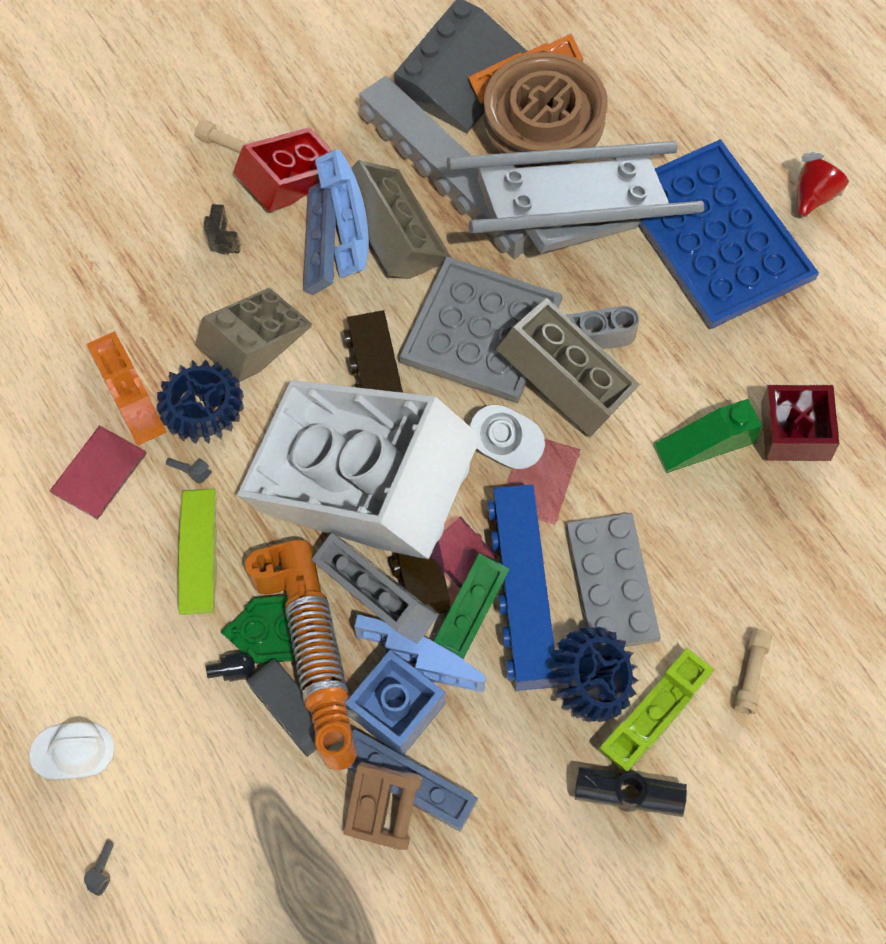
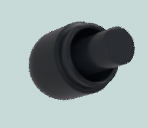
[206,652,255,682]

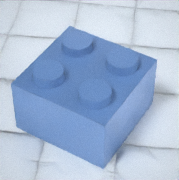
[346,650,446,756]

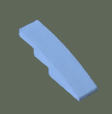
[354,614,485,693]

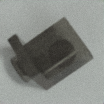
[204,204,241,254]

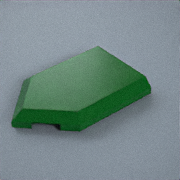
[221,595,300,664]

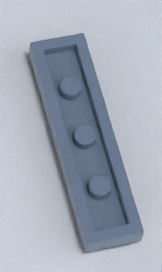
[304,182,336,295]
[347,729,478,832]

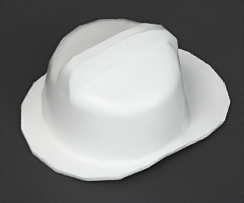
[470,405,545,469]
[29,722,114,780]

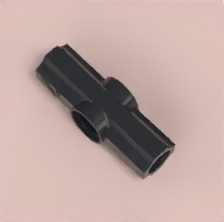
[574,767,687,817]

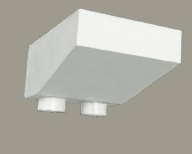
[237,380,481,559]

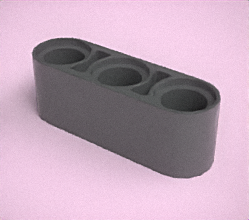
[246,659,317,757]

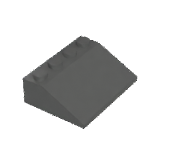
[394,0,527,134]

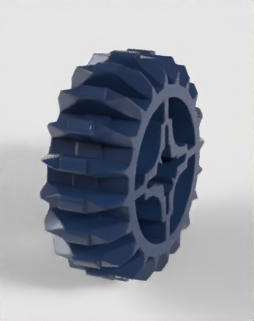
[157,359,244,444]
[548,626,639,722]

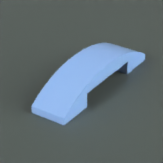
[315,149,369,278]

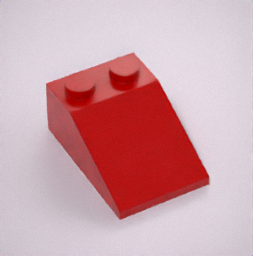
[233,127,332,212]

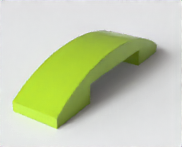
[599,648,715,772]

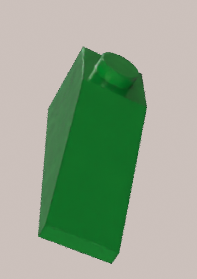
[654,399,762,474]

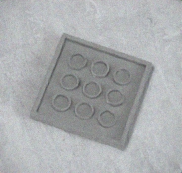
[400,257,562,403]

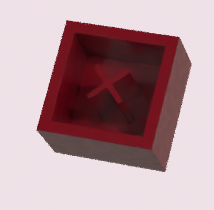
[761,385,840,461]

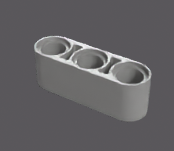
[566,306,639,349]

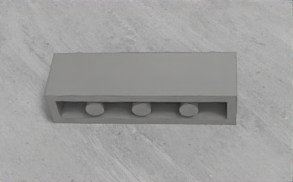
[311,533,438,644]

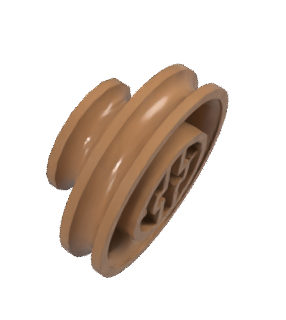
[484,52,608,167]

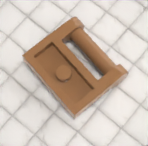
[343,762,422,850]

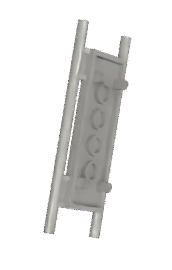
[446,141,704,233]

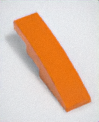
[468,33,584,105]
[86,331,167,446]

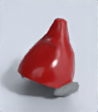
[797,152,849,217]

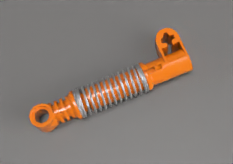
[245,540,357,771]

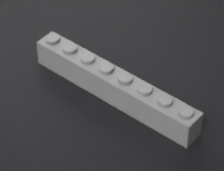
[359,76,535,259]

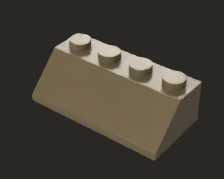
[351,160,452,279]
[496,297,640,437]

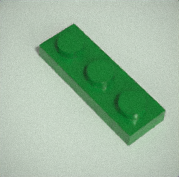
[433,553,510,659]

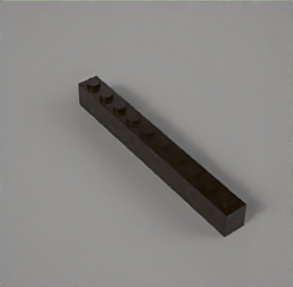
[343,310,450,614]

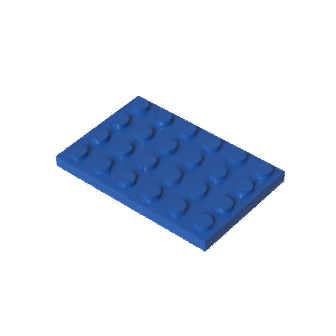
[639,139,819,329]

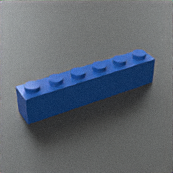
[487,484,557,692]

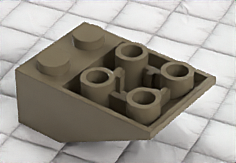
[195,288,312,382]

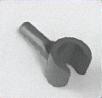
[166,458,212,484]
[84,841,114,896]

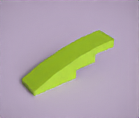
[179,489,217,615]

